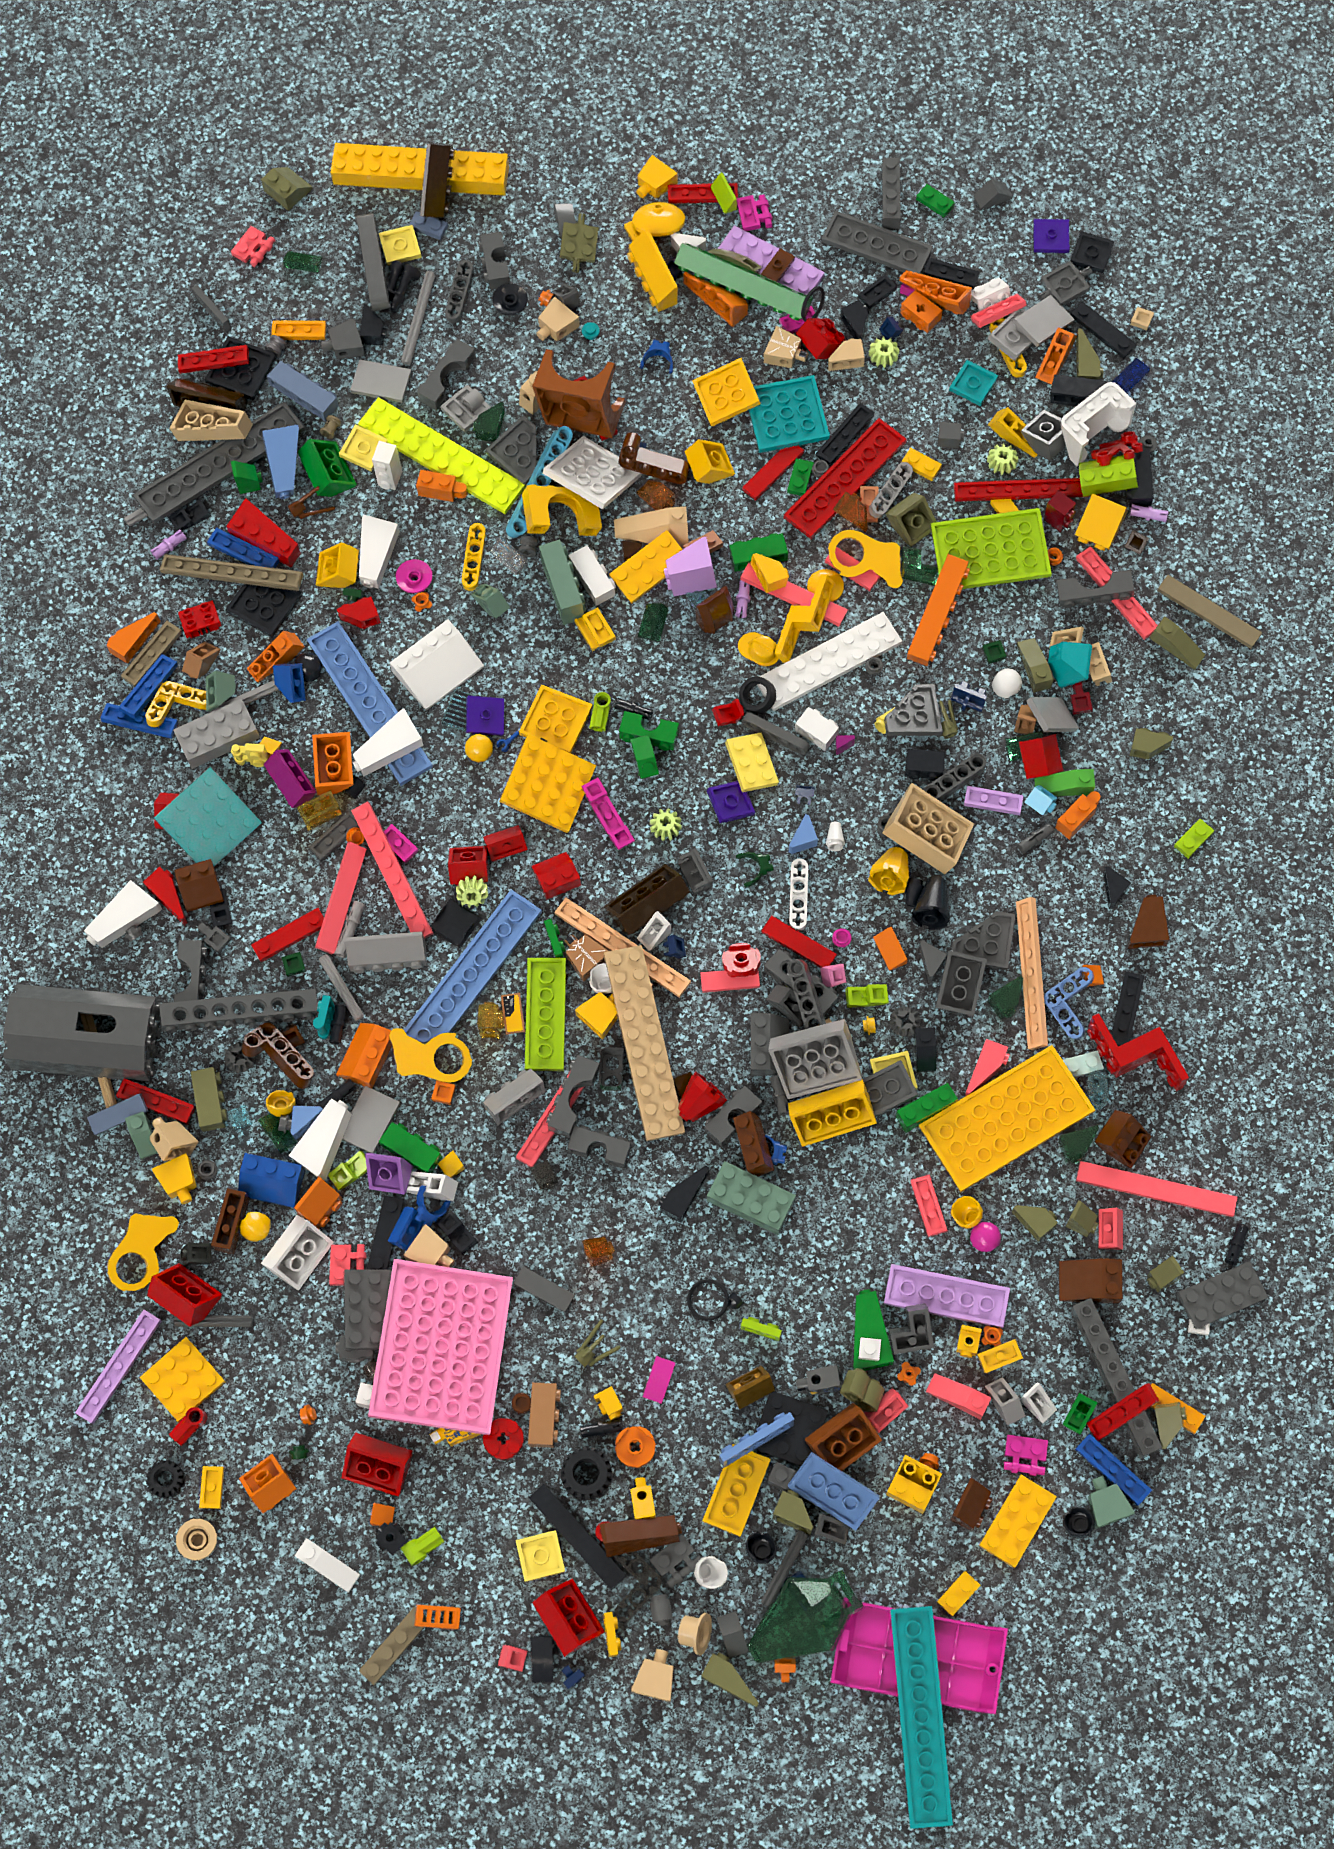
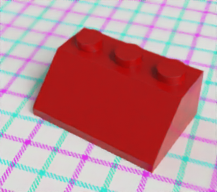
[147,1263,222,1327]
[341,1432,413,1497]
[532,1578,605,1657]

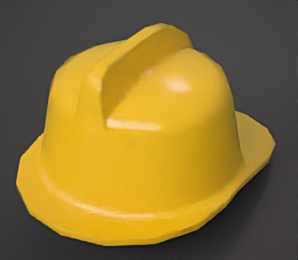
[738,632,779,666]

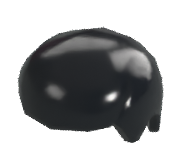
[294,652,322,682]
[1063,1507,1095,1539]
[745,1531,777,1564]

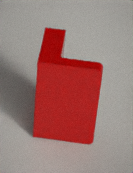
[483,825,528,862]

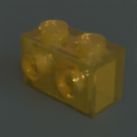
[297,790,342,831]
[477,1002,504,1038]

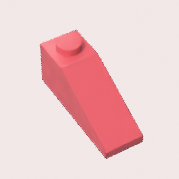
[965,1039,1010,1097]
[926,1374,991,1420]

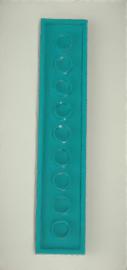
[890,1606,953,1829]

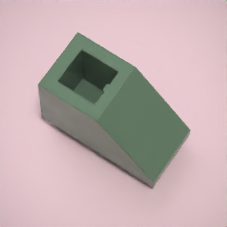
[471,584,510,618]

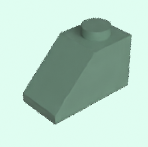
[206,671,236,712]
[125,1112,158,1160]

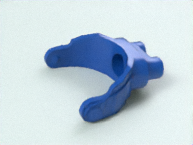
[640,340,673,373]
[765,1135,787,1165]
[415,1185,451,1227]

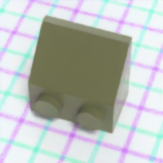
[261,167,313,211]
[885,493,937,547]
[772,1490,813,1535]

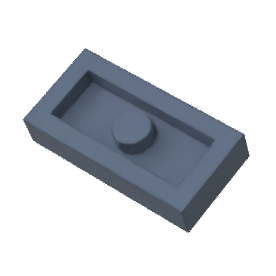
[409,211,448,240]

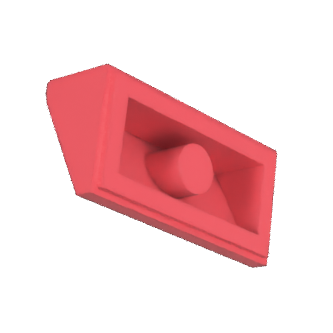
[1099,1208,1123,1250]
[864,1388,909,1433]

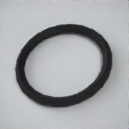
[801,286,825,322]
[687,1279,729,1321]

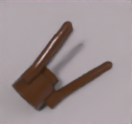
[287,486,335,520]

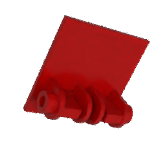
[178,600,222,639]

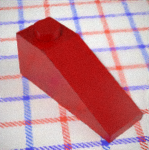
[143,867,187,926]

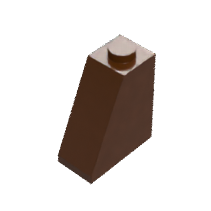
[1128,895,1169,949]

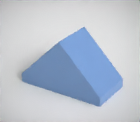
[789,814,818,854]
[291,1106,323,1140]

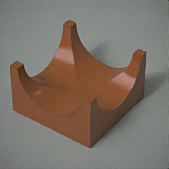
[532,349,626,438]

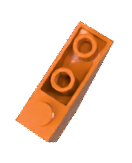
[247,631,305,682]

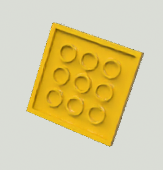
[499,734,596,833]

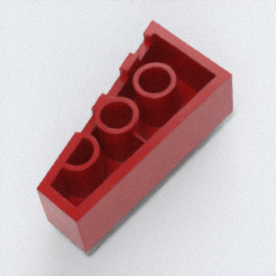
[226,498,301,568]

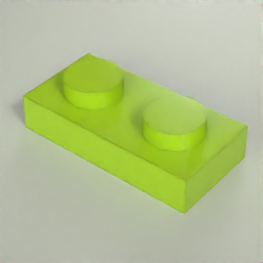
[1174,819,1214,859]
[741,1317,782,1341]

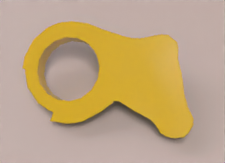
[828,530,903,588]
[389,1028,472,1083]
[107,1213,179,1291]

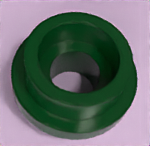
[289,1445,309,1459]

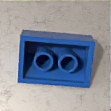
[238,1153,305,1208]

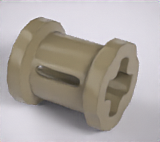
[319,415,342,439]

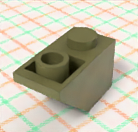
[1129,728,1173,760]

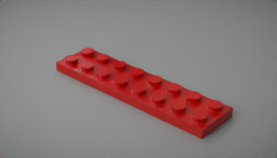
[784,418,907,539]

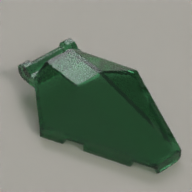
[747,1570,864,1663]

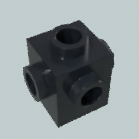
[375,1522,408,1555]

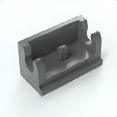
[677,848,713,895]

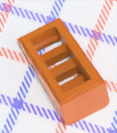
[414,1605,460,1630]

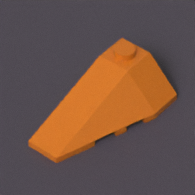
[683,272,748,327]

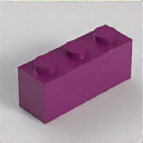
[263,749,317,808]

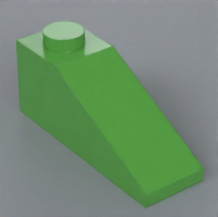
[1034,769,1095,796]

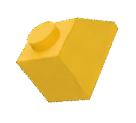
[750,553,789,593]

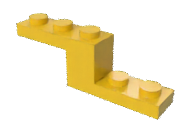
[774,574,836,663]

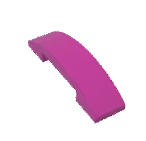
[582,778,635,850]

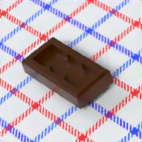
[761,248,795,282]

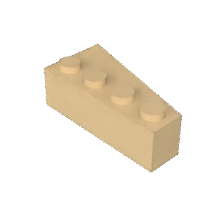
[169,400,253,441]

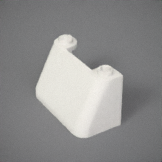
[1061,382,1136,467]

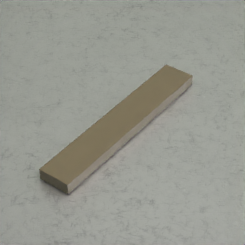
[1157,575,1262,649]

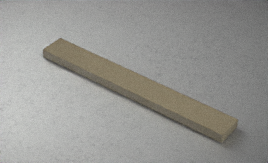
[160,554,303,591]

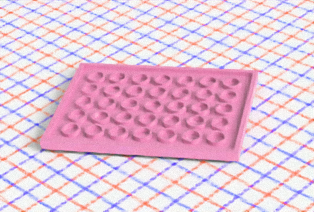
[368,1259,513,1435]

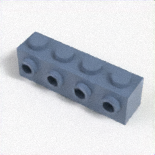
[267,361,339,422]

